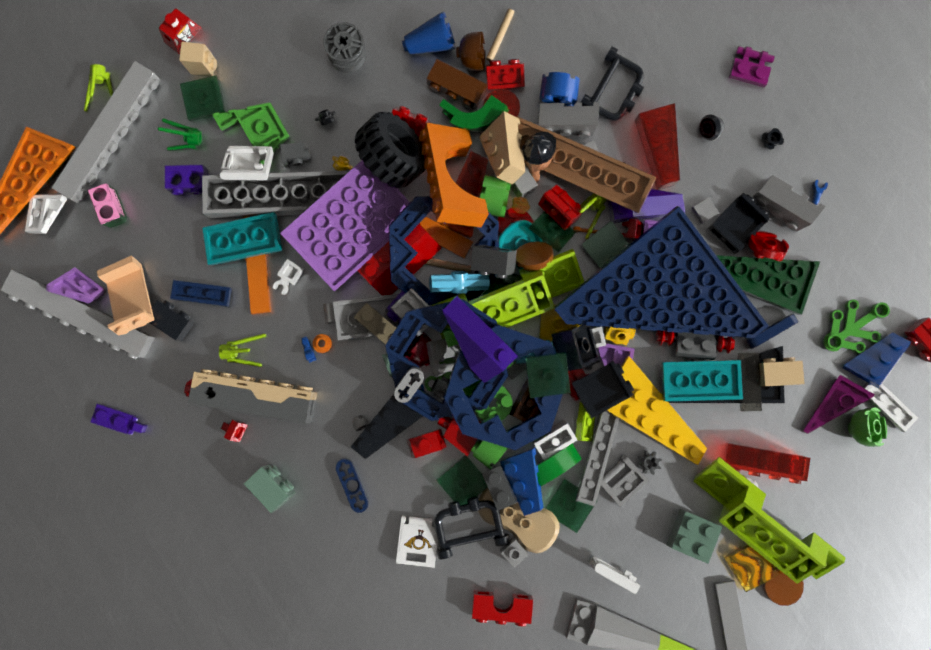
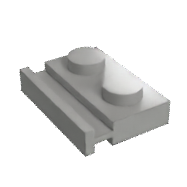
[390,288,429,337]

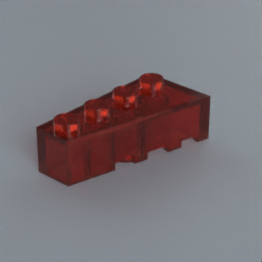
[635,103,680,190]
[437,151,488,239]
[725,443,811,484]

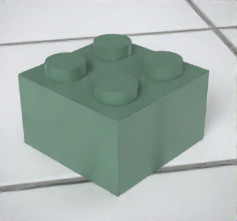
[244,464,296,513]
[666,509,722,564]

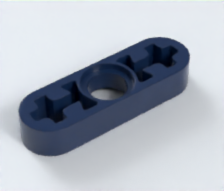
[746,313,799,349]
[336,458,369,513]

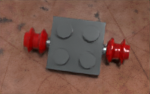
[656,330,735,360]

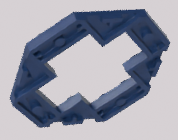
[389,196,499,305]
[385,299,508,421]
[443,325,568,450]

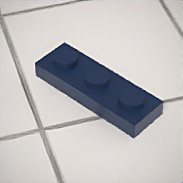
[170,280,232,307]

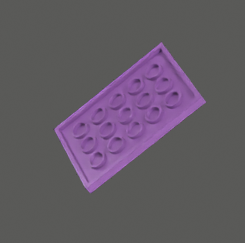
[280,160,410,291]

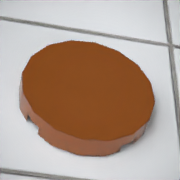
[516,241,554,271]
[763,567,804,606]

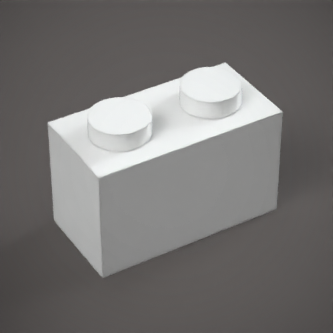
[532,420,577,460]

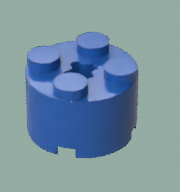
[539,72,580,106]

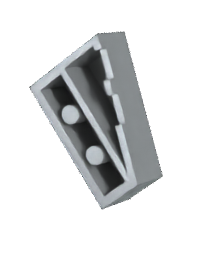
[537,102,600,138]
[753,175,826,231]

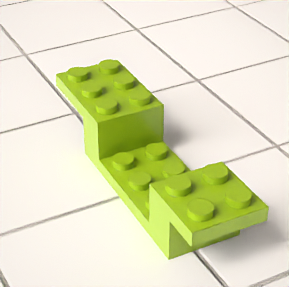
[434,249,585,339]
[693,457,845,584]

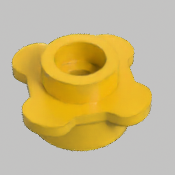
[332,156,353,171]

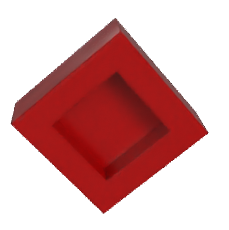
[621,219,643,241]
[220,420,248,442]

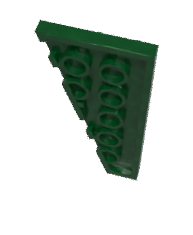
[716,255,820,315]

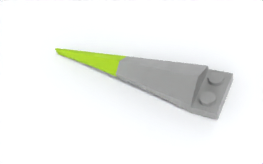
[565,598,695,650]

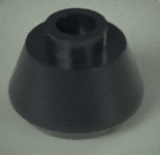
[699,114,724,141]

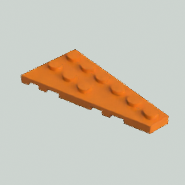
[0,127,76,234]

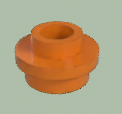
[312,334,332,353]

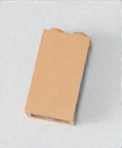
[97,255,154,336]

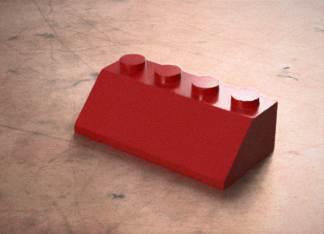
[357,223,442,296]

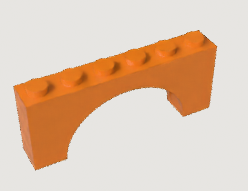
[419,122,489,227]

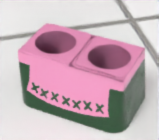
[88,183,127,228]

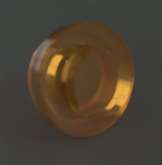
[512,197,530,214]

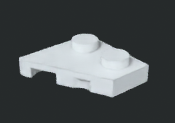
[25,195,67,234]

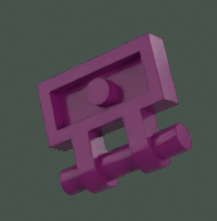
[729,46,775,88]

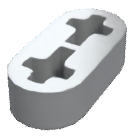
[394,367,424,403]

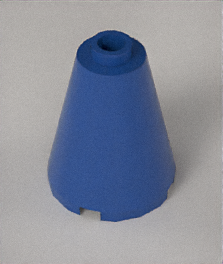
[402,12,456,54]

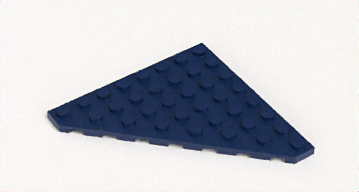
[553,206,769,338]

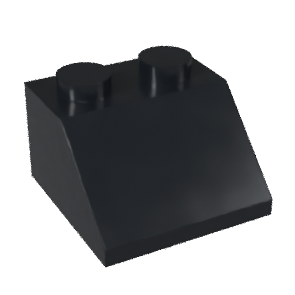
[551,324,600,372]

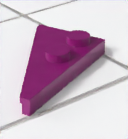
[803,375,875,434]

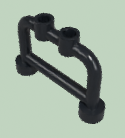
[581,46,644,121]
[434,497,510,560]

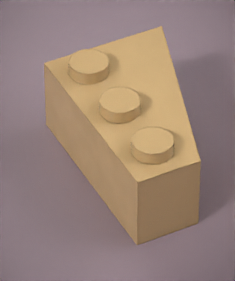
[479,111,525,184]

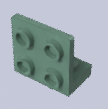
[582,221,630,269]

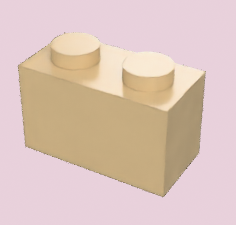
[179,42,217,76]
[757,357,805,387]

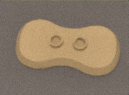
[478,487,560,553]

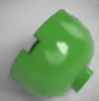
[848,407,887,447]

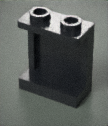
[707,193,771,254]
[571,361,634,419]

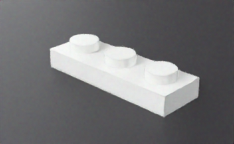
[863,382,918,432]

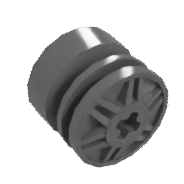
[323,22,366,73]

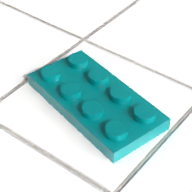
[202,212,282,266]
[661,360,743,401]

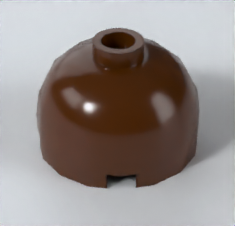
[456,32,486,71]

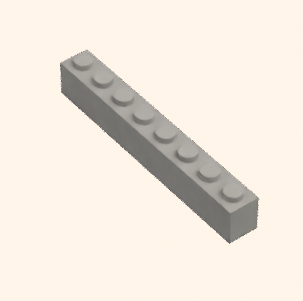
[52,61,160,204]
[1,270,155,359]

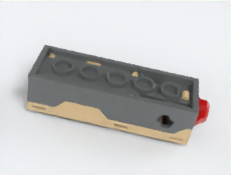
[184,369,317,424]

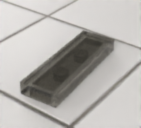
[737,353,762,412]

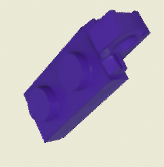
[91,404,148,435]

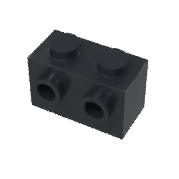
[149,300,194,342]

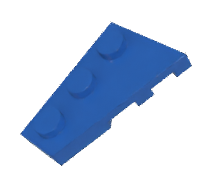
[843,332,911,388]
[500,448,543,516]

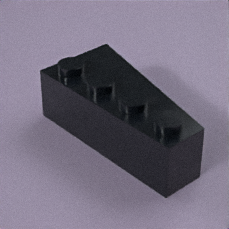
[350,394,423,459]

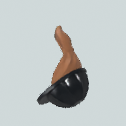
[522,132,556,183]

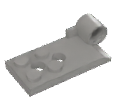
[323,294,399,340]

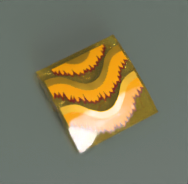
[724,545,783,592]

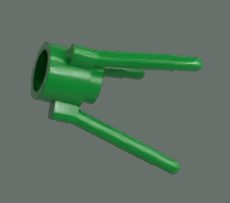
[157,118,202,150]

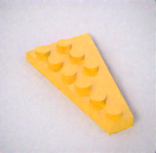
[606,356,707,465]

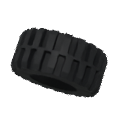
[355,112,426,188]

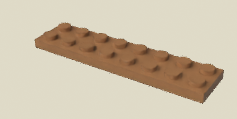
[517,116,656,213]

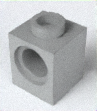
[510,167,538,200]
[500,537,529,568]

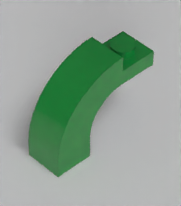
[439,95,509,133]
[536,443,582,486]

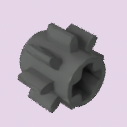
[637,450,662,475]

